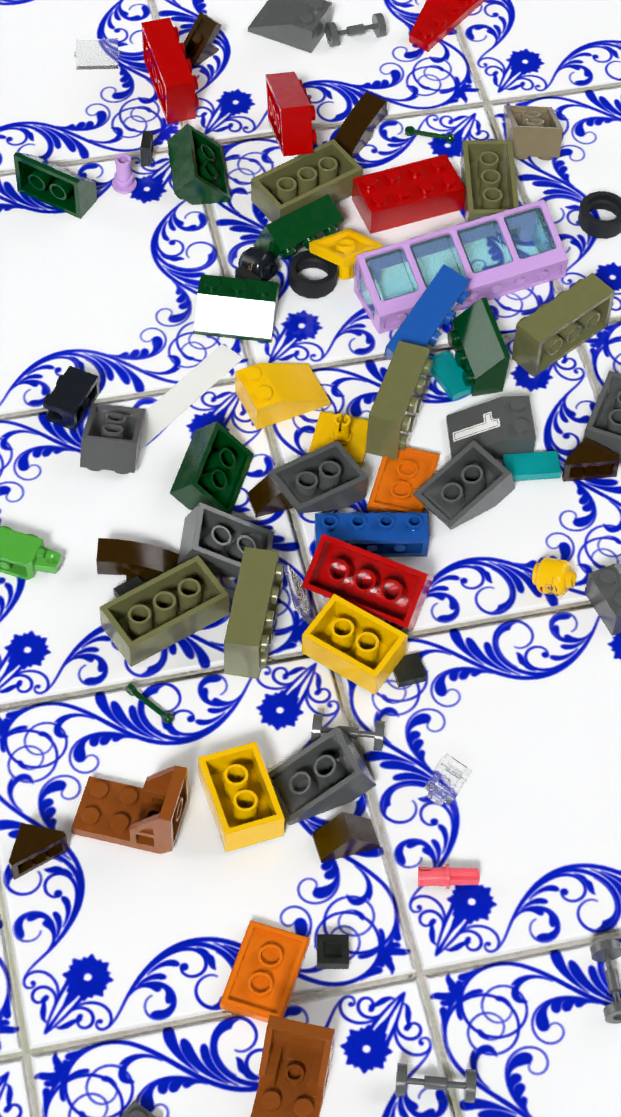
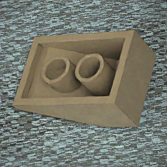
[503,105,563,160]

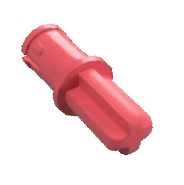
[418,864,480,889]

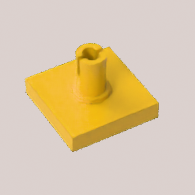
[309,228,382,280]
[309,411,368,469]

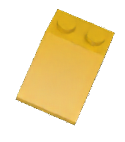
[235,363,330,430]

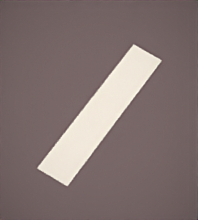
[139,344,244,451]

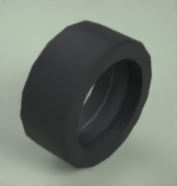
[578,191,621,239]
[289,250,337,299]

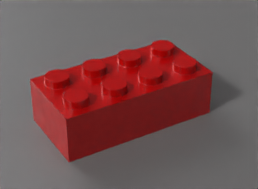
[141,17,199,124]
[265,72,317,157]
[352,154,465,234]
[302,533,434,630]

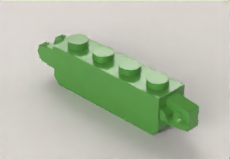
[0,526,62,580]

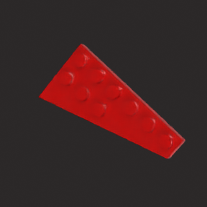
[409,0,486,52]

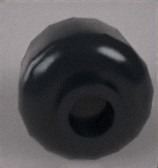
[238,247,278,281]

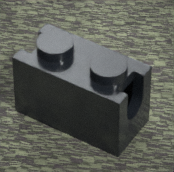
[43,366,100,431]

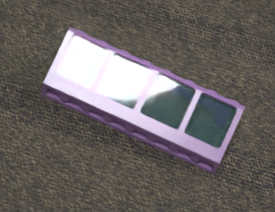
[354,199,568,334]

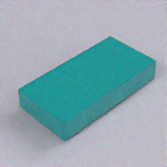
[429,351,471,401]
[502,451,561,481]

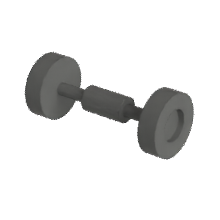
[325,13,386,47]
[311,714,385,751]
[590,939,621,1024]
[395,1063,477,1103]

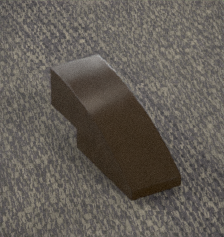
[334,92,387,159]
[96,538,179,582]

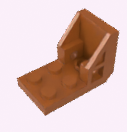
[71,765,189,854]
[251,1015,335,1117]

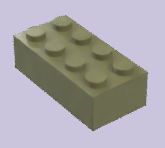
[251,139,363,222]
[460,140,519,234]
[512,273,615,377]
[365,341,433,460]
[224,547,284,679]
[99,555,230,667]

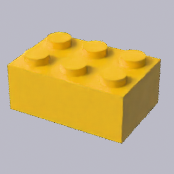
[302,594,408,695]
[198,741,285,853]

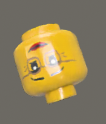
[532,557,576,596]

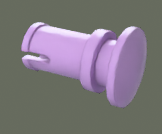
[112,154,137,194]

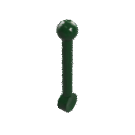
[405,126,455,143]
[125,684,174,724]

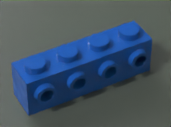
[384,264,471,360]
[314,512,429,557]

